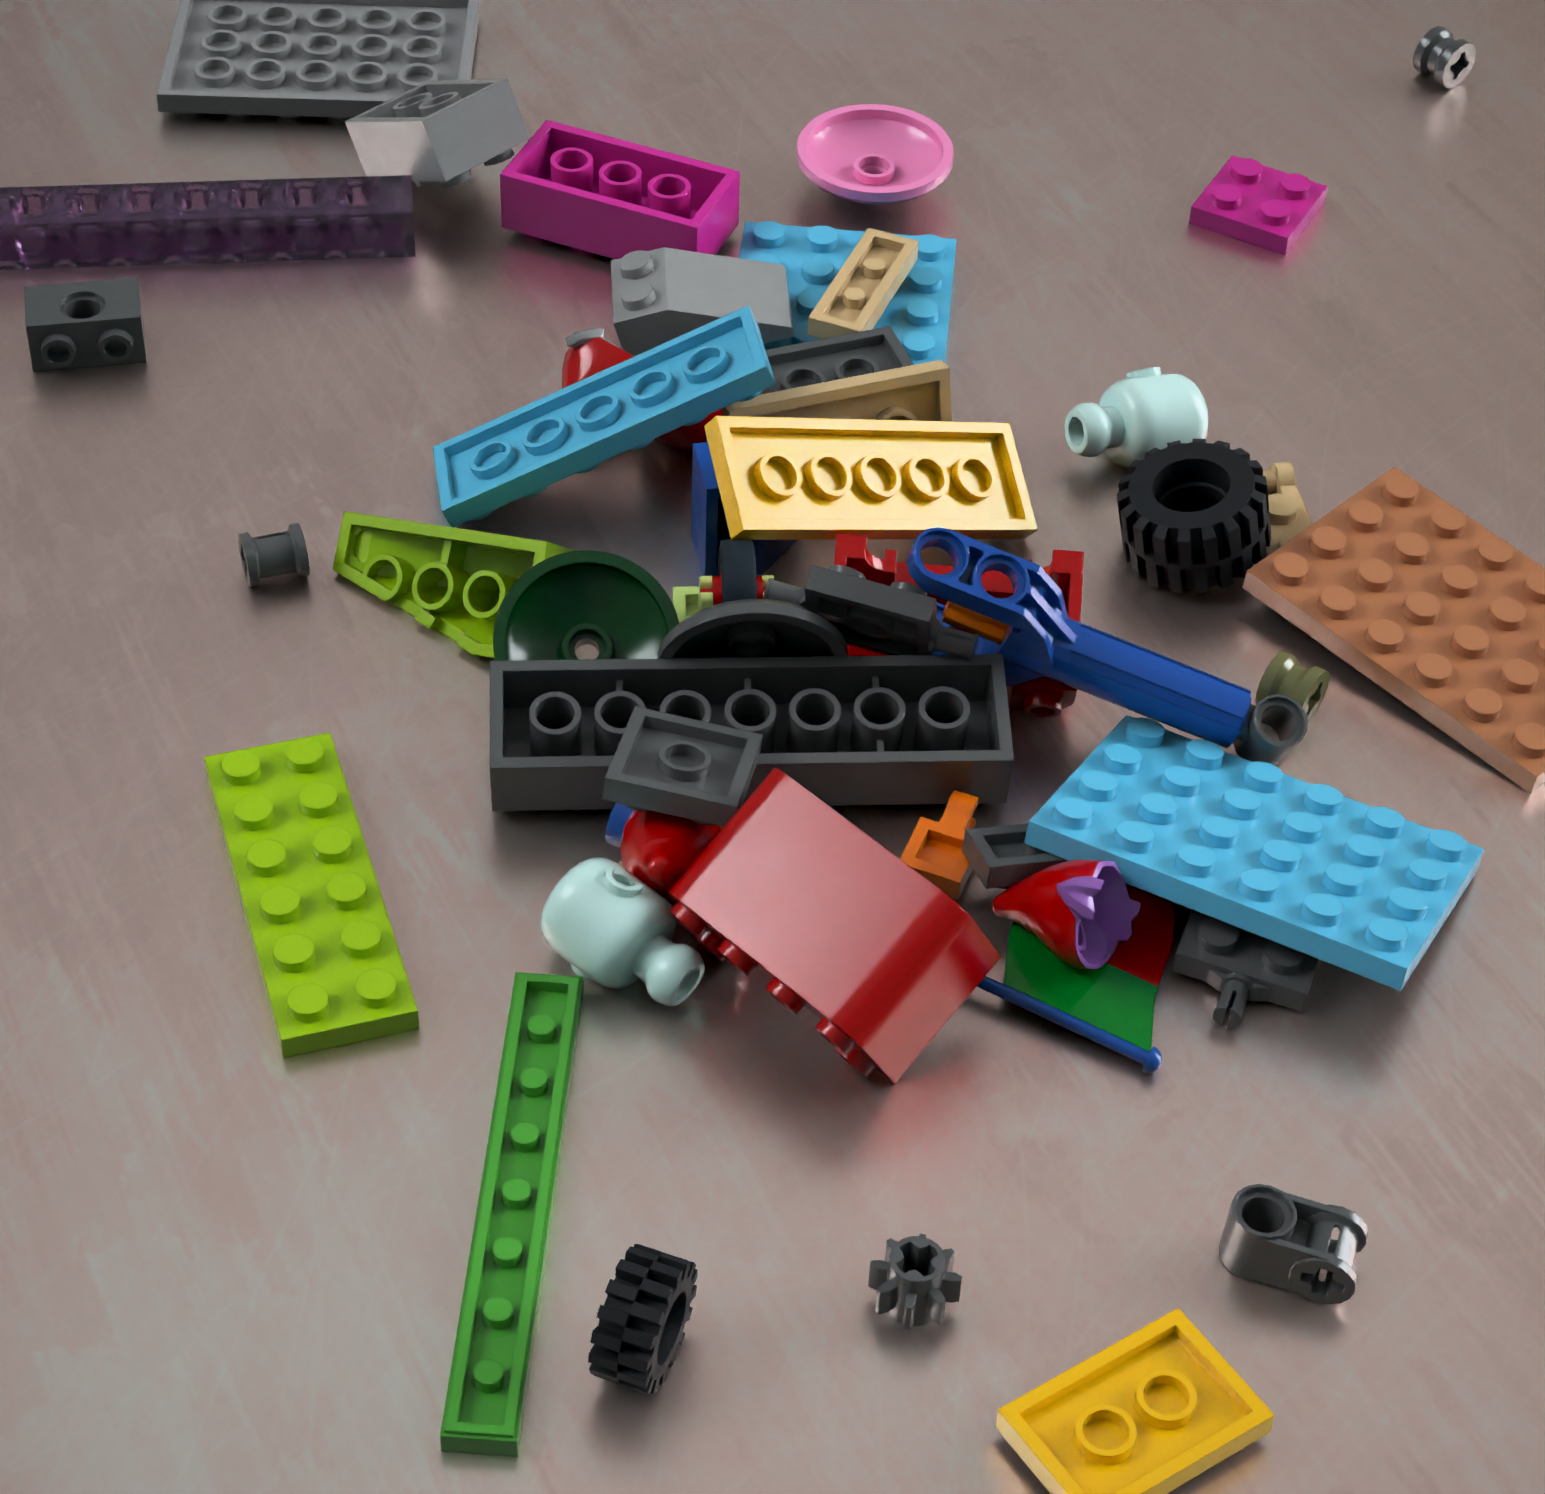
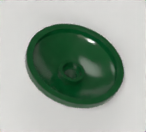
[493,550,679,661]

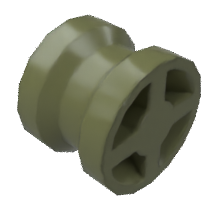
[1255,650,1330,723]

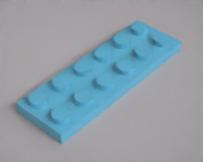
[432,305,776,527]

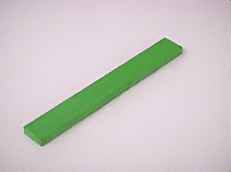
[440,972,584,1457]

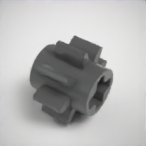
[868,1234,962,1330]

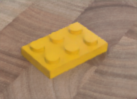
[995,1308,1275,1494]

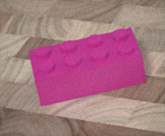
[500,120,740,259]

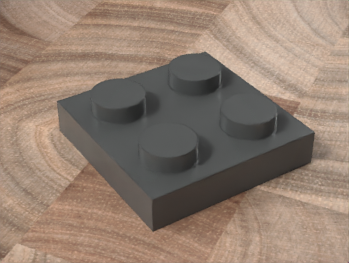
[602,706,763,827]

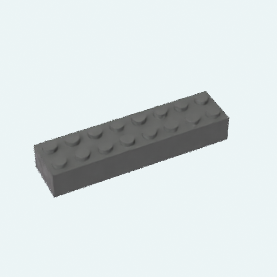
[490,654,1014,811]

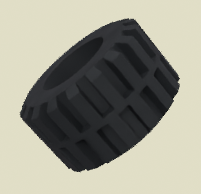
[1117,439,1271,593]

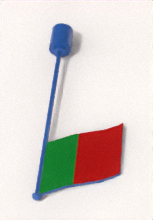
[605,803,1175,1073]

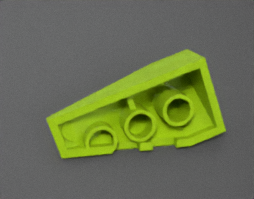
[332,511,575,659]

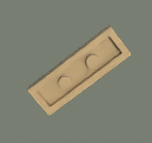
[807,228,919,339]

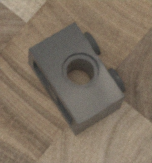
[24,277,147,372]

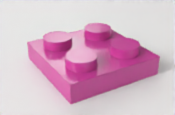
[1189,155,1328,255]

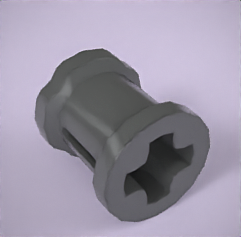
[238,523,310,587]

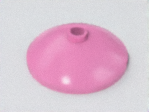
[797,104,954,205]

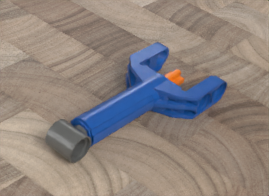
[906,527,1308,766]

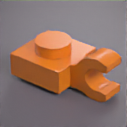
[900,790,979,899]

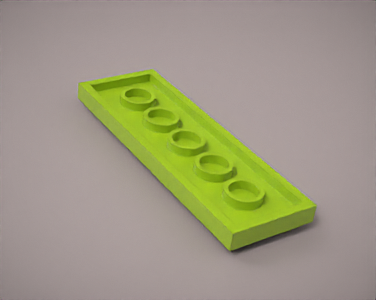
[204,732,419,1058]

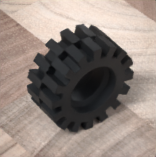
[588,1244,698,1395]

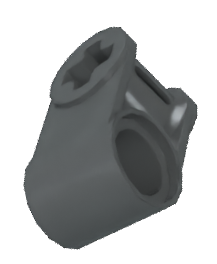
[1219,1184,1368,1304]

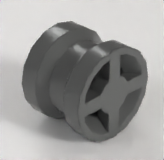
[1413,26,1476,88]

